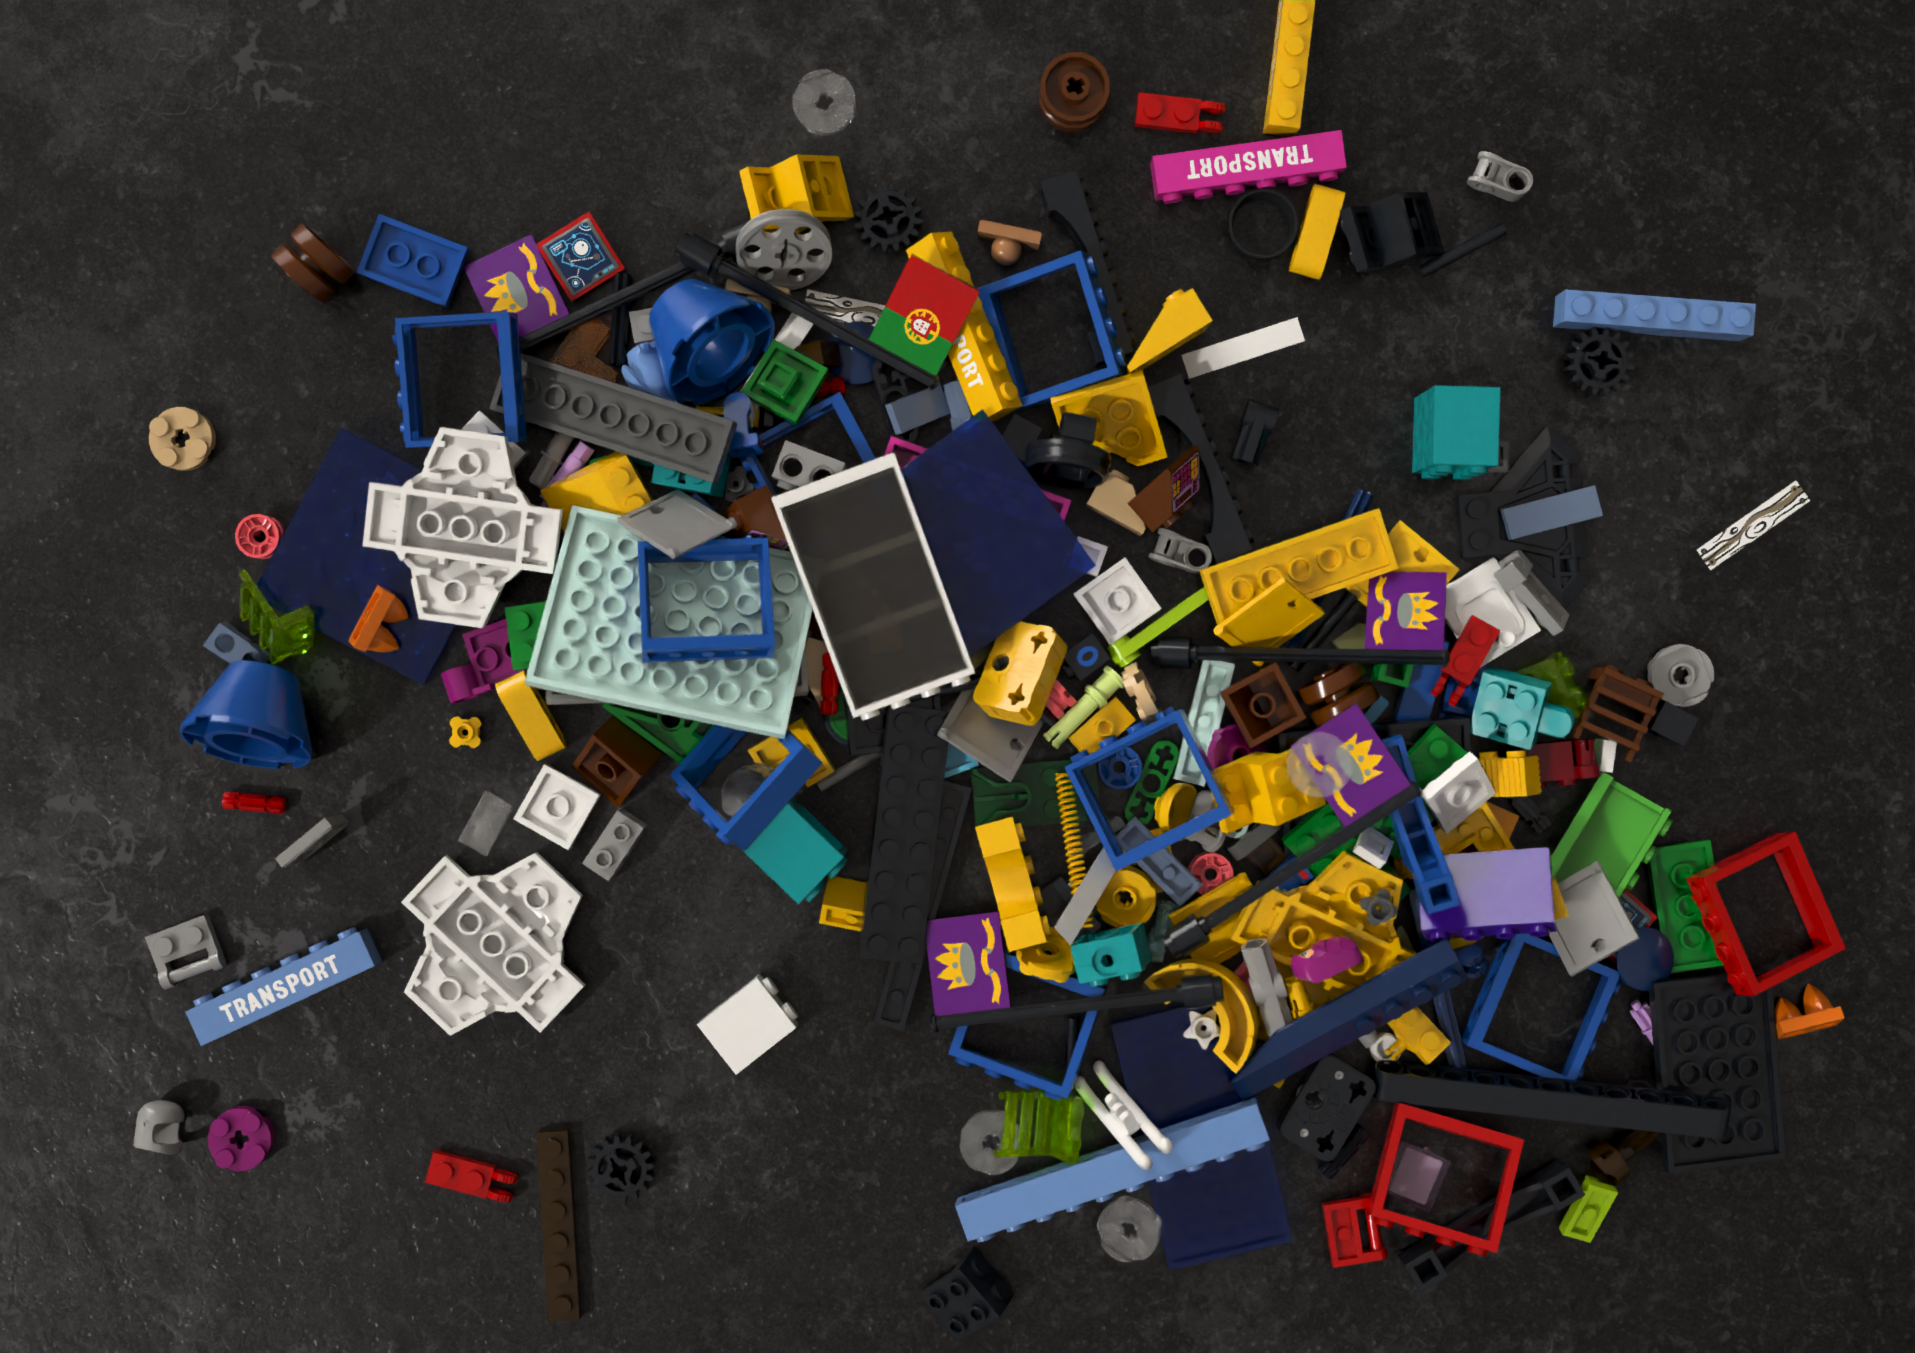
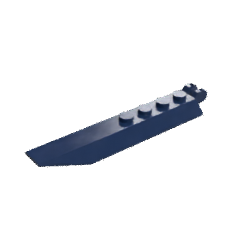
[1231,938,1490,1101]

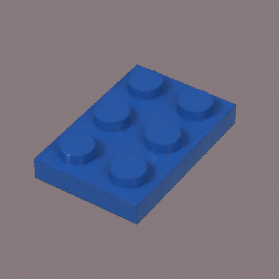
[356,214,470,308]

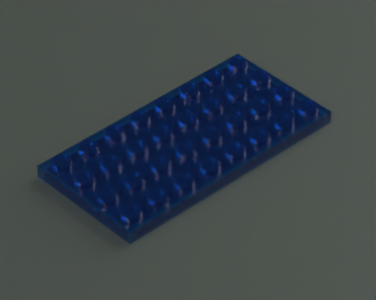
[1110,1005,1292,1271]

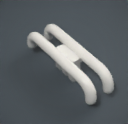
[1074,1060,1173,1170]

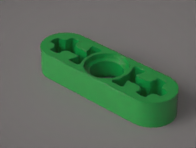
[1124,740,1179,825]

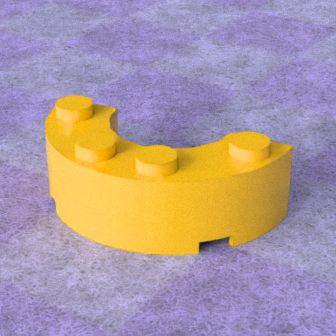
[975,817,1051,952]
[1144,959,1259,1074]

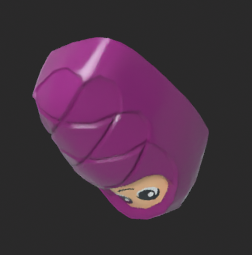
[1291,936,1364,984]

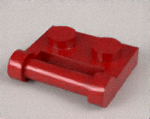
[1322,1193,1388,1268]

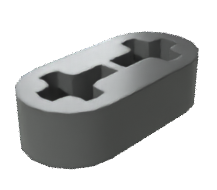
[1226,823,1282,861]

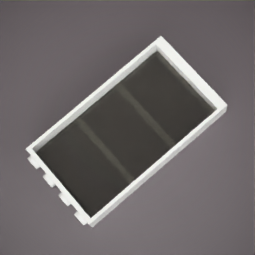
[771,453,975,720]

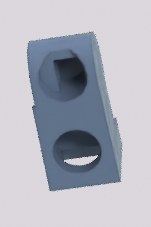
[203,621,271,663]

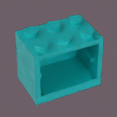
[1412,386,1500,480]
[742,798,848,904]

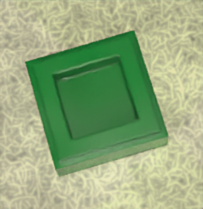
[757,356,802,401]

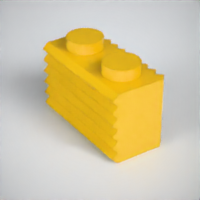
[1478,750,1542,797]

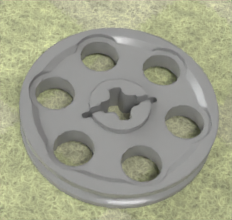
[736,209,832,290]

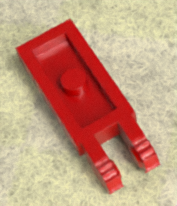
[1134,92,1226,134]
[1430,615,1501,707]
[425,1150,518,1203]

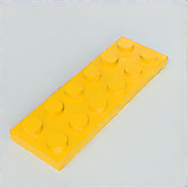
[1199,508,1399,625]

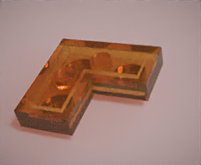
[549,318,620,383]

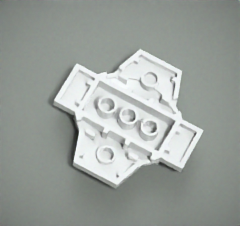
[363,427,563,628]
[401,852,586,1036]

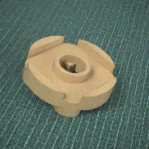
[149,407,216,471]
[1121,662,1161,724]

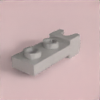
[1494,550,1569,636]

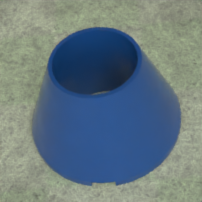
[649,279,775,405]
[179,661,313,769]

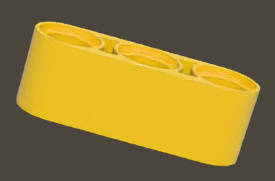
[1289,183,1345,280]
[495,670,567,761]

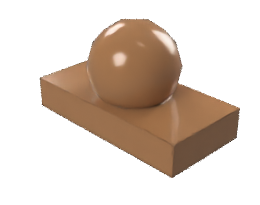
[977,220,1042,266]

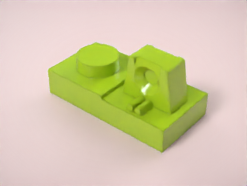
[1559,1175,1618,1243]

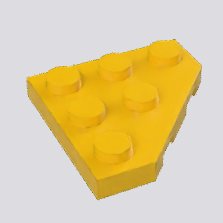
[1050,370,1168,467]

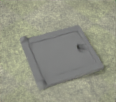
[617,489,737,559]
[937,673,1043,782]
[1549,861,1640,976]

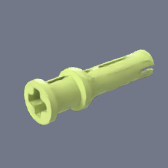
[1043,665,1124,749]

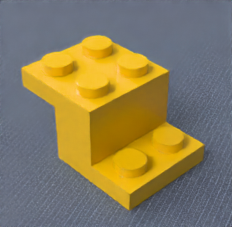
[739,154,854,233]
[1211,749,1326,834]

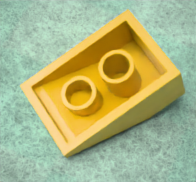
[1125,288,1213,375]
[540,451,654,534]

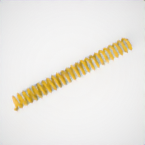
[1055,773,1094,927]

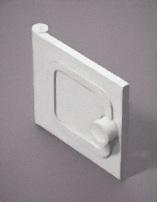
[1445,557,1541,668]

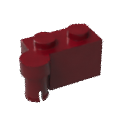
[1513,739,1601,788]

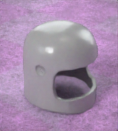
[133,1100,185,1155]

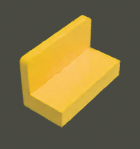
[819,876,866,931]

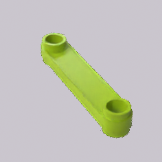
[1106,587,1209,669]

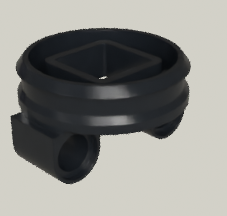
[1024,412,1112,488]

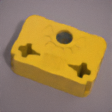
[973,619,1067,725]

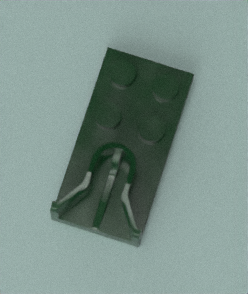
[971,759,1100,827]

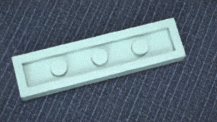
[1173,660,1235,787]

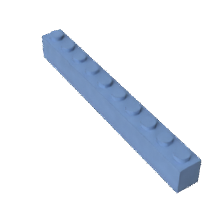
[955,1097,1270,1242]

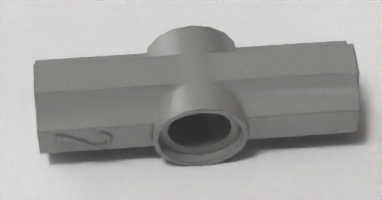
[1241,938,1293,1037]

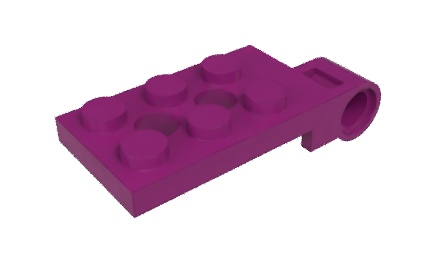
[441,619,528,704]

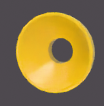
[1154,783,1198,841]

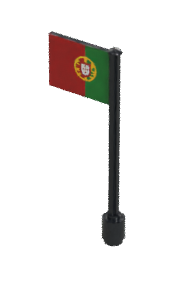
[675,233,980,390]

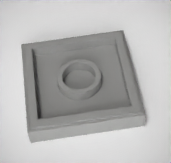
[275,814,349,867]

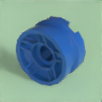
[1097,747,1142,789]

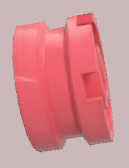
[235,514,287,559]
[1046,679,1077,719]
[1187,851,1234,895]

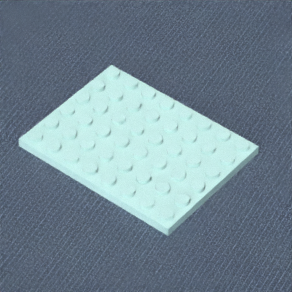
[525,505,823,739]

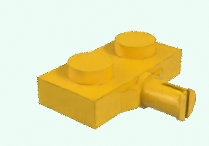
[1385,1007,1451,1065]

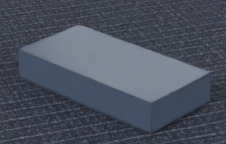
[885,384,950,435]

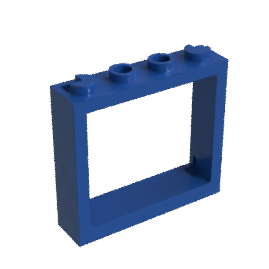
[977,250,1127,411]
[392,312,527,448]
[739,392,901,556]
[637,535,775,663]
[1064,707,1235,871]
[670,725,823,851]
[1461,933,1621,1081]
[948,949,1108,1101]

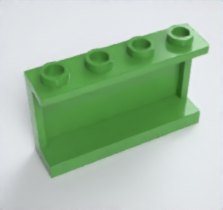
[1551,772,1673,905]

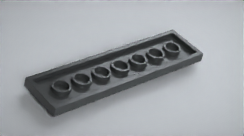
[489,353,738,484]

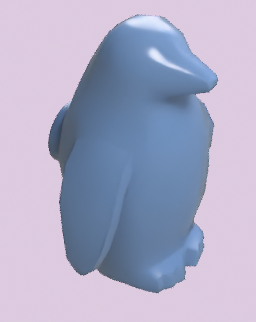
[622,341,681,404]

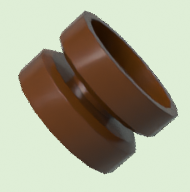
[1039,52,1110,132]
[271,222,355,304]
[1296,663,1380,728]

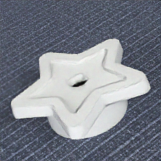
[1183,1009,1221,1050]

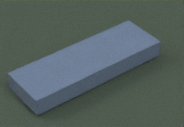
[1501,485,1603,540]
[1116,817,1203,907]

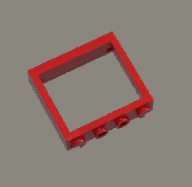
[1686,832,1846,996]
[1367,1103,1524,1257]

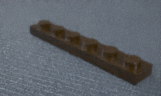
[536,1128,582,1322]

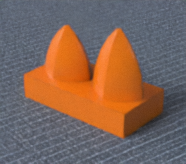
[348,585,408,652]
[1774,984,1845,1040]

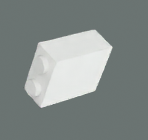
[697,974,798,1075]

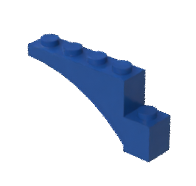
[1381,734,1460,914]

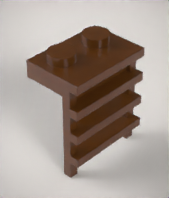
[1571,664,1664,763]

